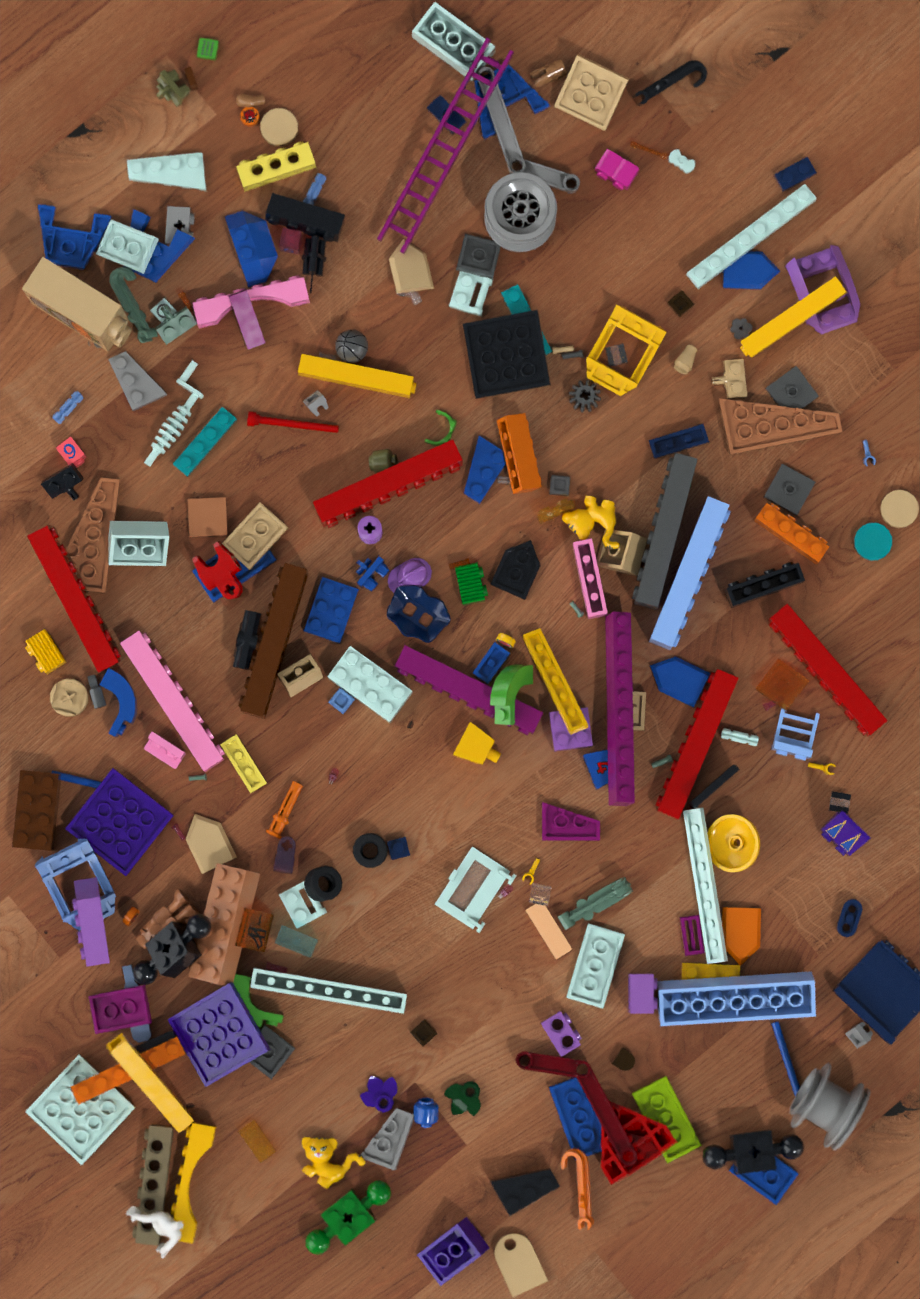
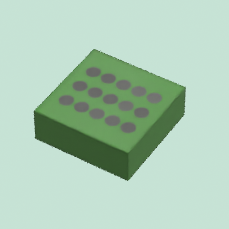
[197,38,219,61]

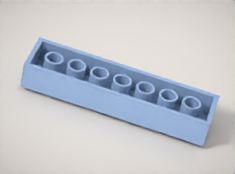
[649,496,731,650]
[657,972,816,1026]

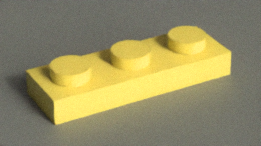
[220,734,267,793]

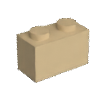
[278,654,323,697]

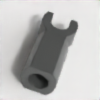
[87,675,107,709]

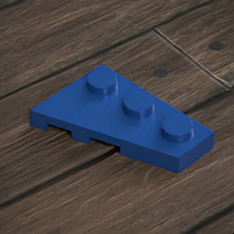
[464,435,506,504]

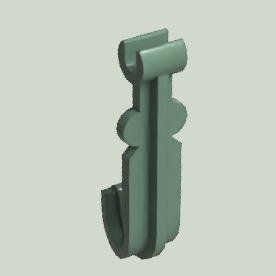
[109,267,158,343]
[558,877,633,930]

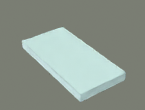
[566,923,625,1009]

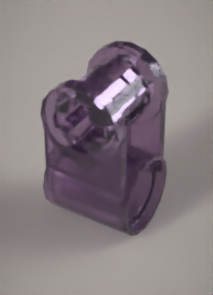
[273,836,296,874]

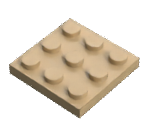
[554,54,629,131]

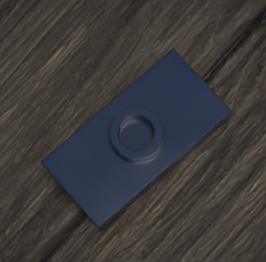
[427,95,466,135]

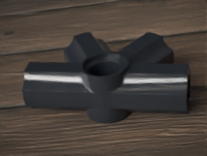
[232,610,261,670]

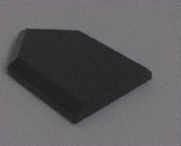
[490,540,541,600]

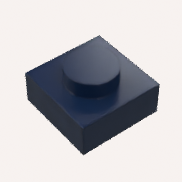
[387,837,410,860]

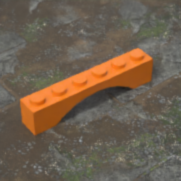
[70,1037,185,1105]

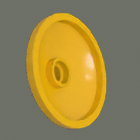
[707,814,760,872]

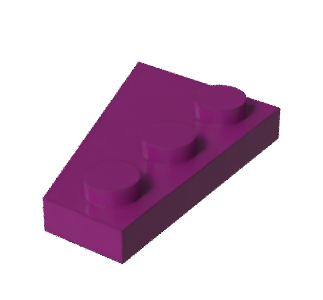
[542,802,600,841]

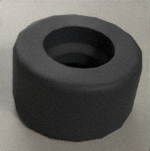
[353,833,388,868]
[304,866,342,902]

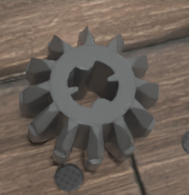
[569,380,601,413]

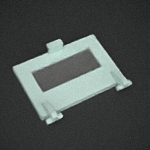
[435,847,516,933]

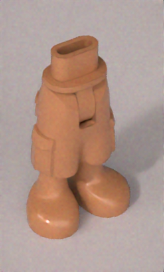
[135,889,200,949]

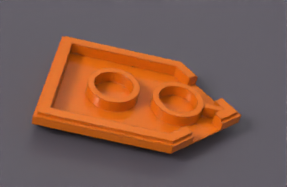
[722,907,761,966]

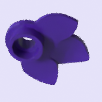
[360,1076,397,1112]

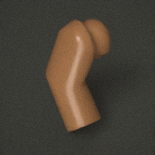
[236,94,265,107]

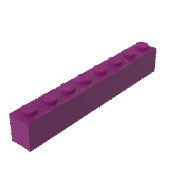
[395,645,543,736]

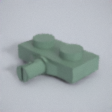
[155,305,197,345]

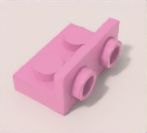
[144,732,186,769]

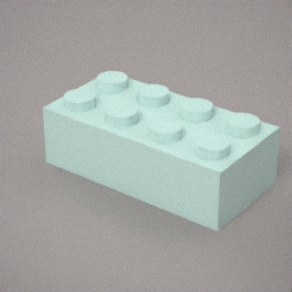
[412,2,495,82]
[327,646,413,723]

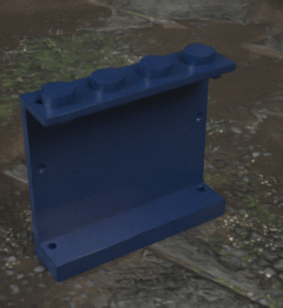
[832,940,920,1045]

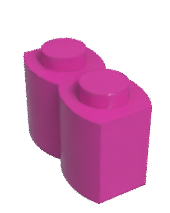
[595,149,639,190]

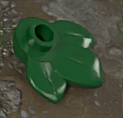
[444,1081,481,1116]

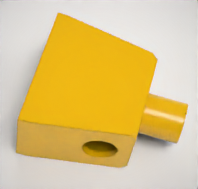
[453,722,502,765]

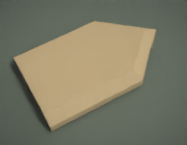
[389,239,434,293]
[186,814,237,874]

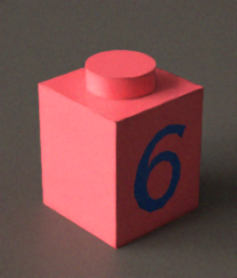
[56,437,86,468]

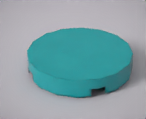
[854,523,892,561]

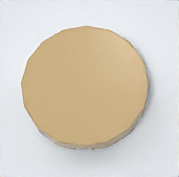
[260,108,298,146]
[880,490,919,528]
[50,679,89,717]

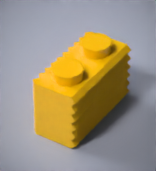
[25,629,67,675]

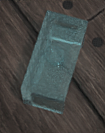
[275,925,319,958]

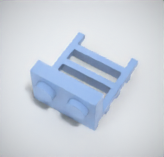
[771,705,820,761]

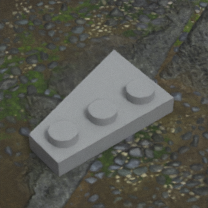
[108,351,167,411]
[360,1108,414,1171]

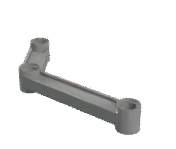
[478,67,580,194]

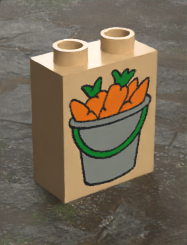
[22,257,132,352]

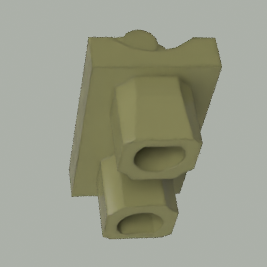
[156,70,190,107]

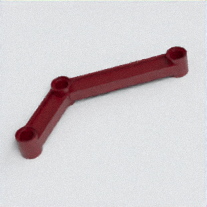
[516,1051,638,1166]

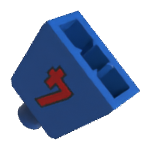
[583,750,608,790]

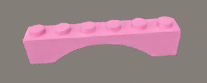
[193,276,310,328]

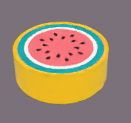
[496,633,516,648]

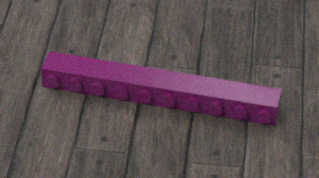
[605,612,635,806]

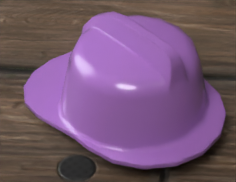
[388,558,432,593]

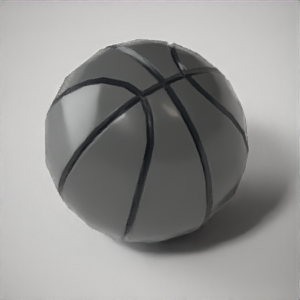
[335,329,368,363]

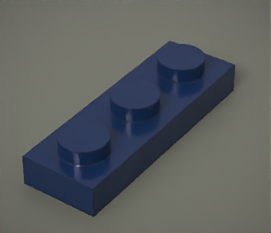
[648,424,709,459]

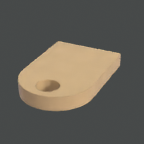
[495,1233,548,1297]

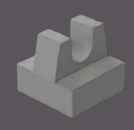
[303,390,329,416]
[845,1022,873,1049]

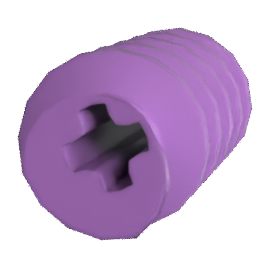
[357,516,383,545]

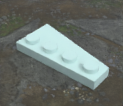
[127,152,206,191]

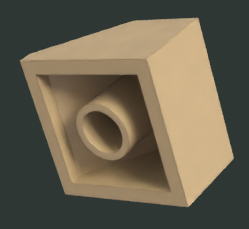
[597,529,647,575]

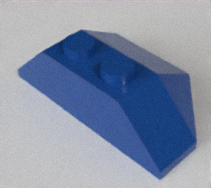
[225,211,278,288]

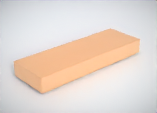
[525,900,572,959]

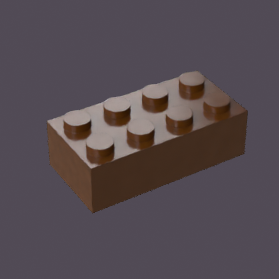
[12,770,61,851]

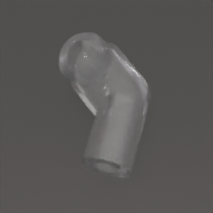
[396,291,422,306]

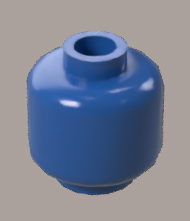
[413,1098,439,1128]

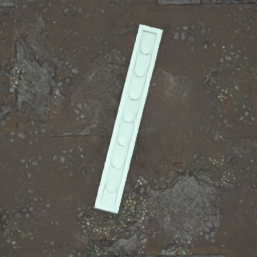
[686,184,817,289]
[683,808,728,964]

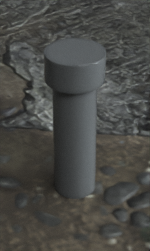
[562,350,583,359]

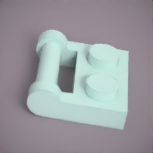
[449,271,493,316]
[279,881,327,929]

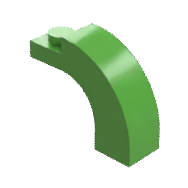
[490,664,533,725]
[233,974,284,1027]

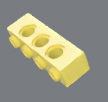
[236,142,316,191]

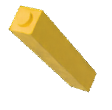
[740,276,848,358]
[298,354,417,398]
[106,1033,194,1133]

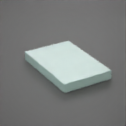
[96,219,159,274]

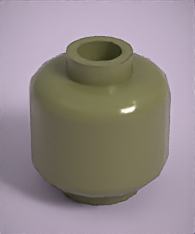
[369,449,398,474]

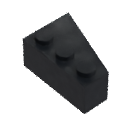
[490,1168,560,1216]

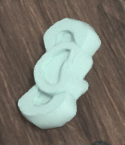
[668,149,695,174]

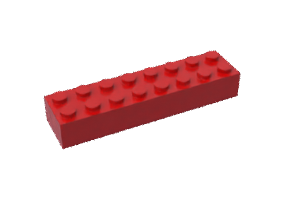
[313,439,463,528]

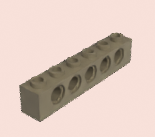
[132,1124,174,1246]

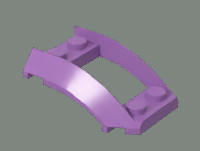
[785,245,860,334]

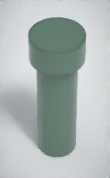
[651,755,673,768]

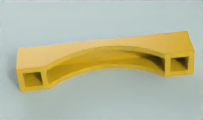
[169,1122,217,1244]

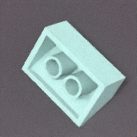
[108,521,169,566]

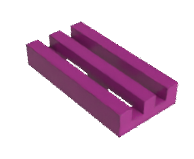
[680,915,704,956]

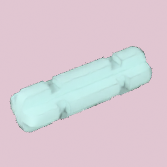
[721,728,759,746]

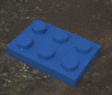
[304,577,359,644]

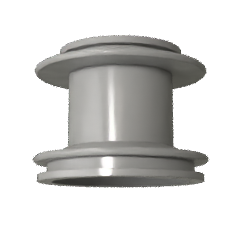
[484,172,557,252]
[789,1063,870,1151]

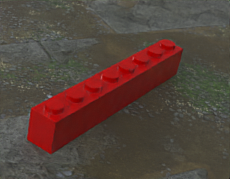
[27,525,122,673]
[768,604,888,736]
[655,669,739,820]

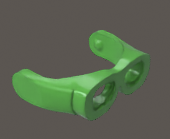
[424,410,457,446]

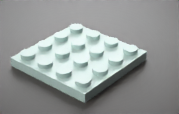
[25,1054,136,1165]

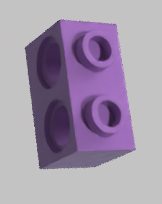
[541,1011,582,1057]

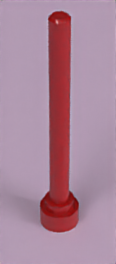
[247,411,339,433]

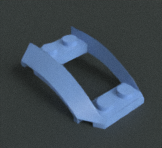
[35,839,116,931]

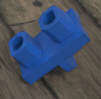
[356,556,390,592]

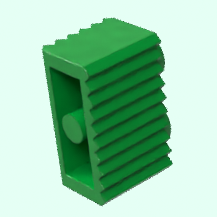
[455,562,488,606]

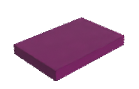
[88,985,152,1034]

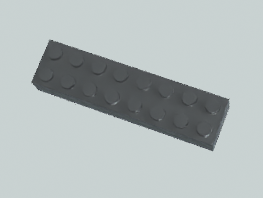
[632,453,698,610]

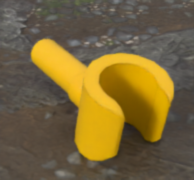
[808,762,836,775]
[522,858,540,885]

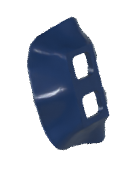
[386,585,451,643]

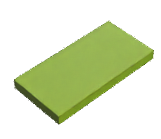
[632,1076,702,1163]

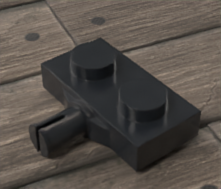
[41,463,84,501]

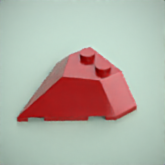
[601,1101,677,1185]

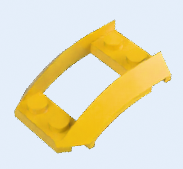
[586,305,667,396]

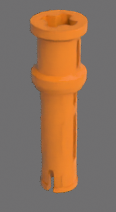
[265,781,304,839]

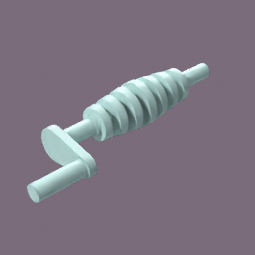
[144,361,204,467]

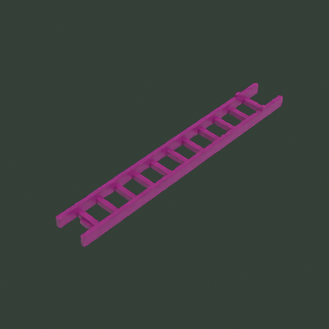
[377,38,514,254]

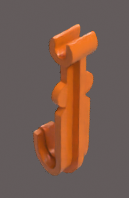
[561,1148,594,1230]

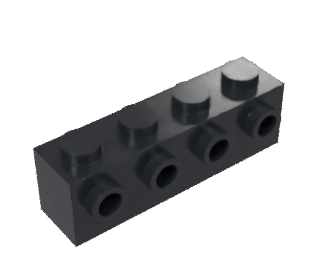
[265,193,345,242]
[725,562,805,608]

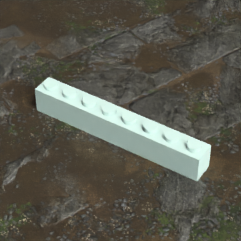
[250,968,407,1014]

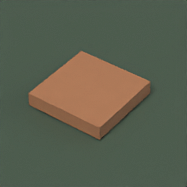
[188,497,228,538]

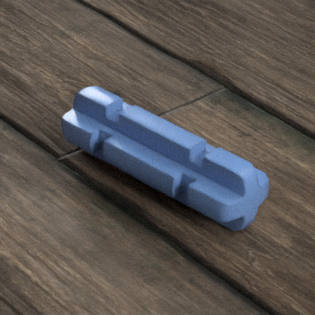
[303,173,326,205]
[52,391,84,424]

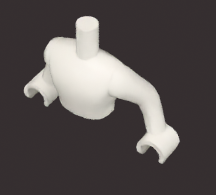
[126,1206,183,1258]

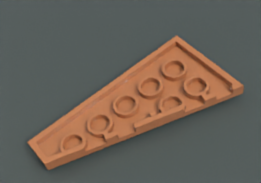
[719,398,842,455]
[49,477,120,594]

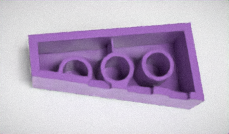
[72,877,110,966]

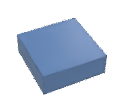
[328,688,355,714]

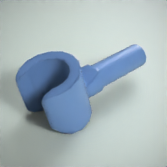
[863,440,876,466]

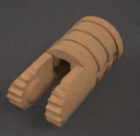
[530,59,567,87]

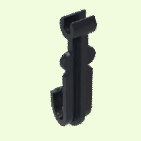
[633,60,707,106]

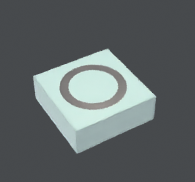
[150,298,177,323]

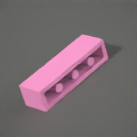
[572,539,608,619]

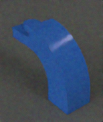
[99,668,137,738]

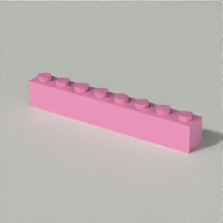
[120,631,225,772]

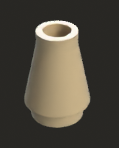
[674,345,697,374]

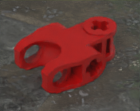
[192,541,243,599]

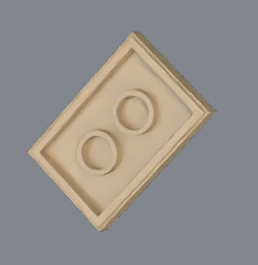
[222,502,288,570]

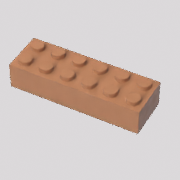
[188,863,260,986]

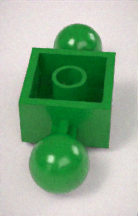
[305,1180,391,1255]

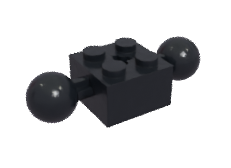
[133,914,212,985]
[702,1130,804,1174]

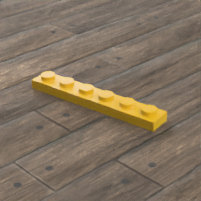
[522,628,588,735]

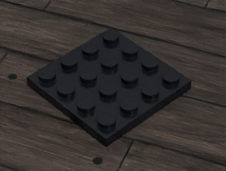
[463,310,551,399]

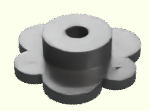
[730,318,752,340]

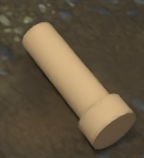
[552,346,574,354]

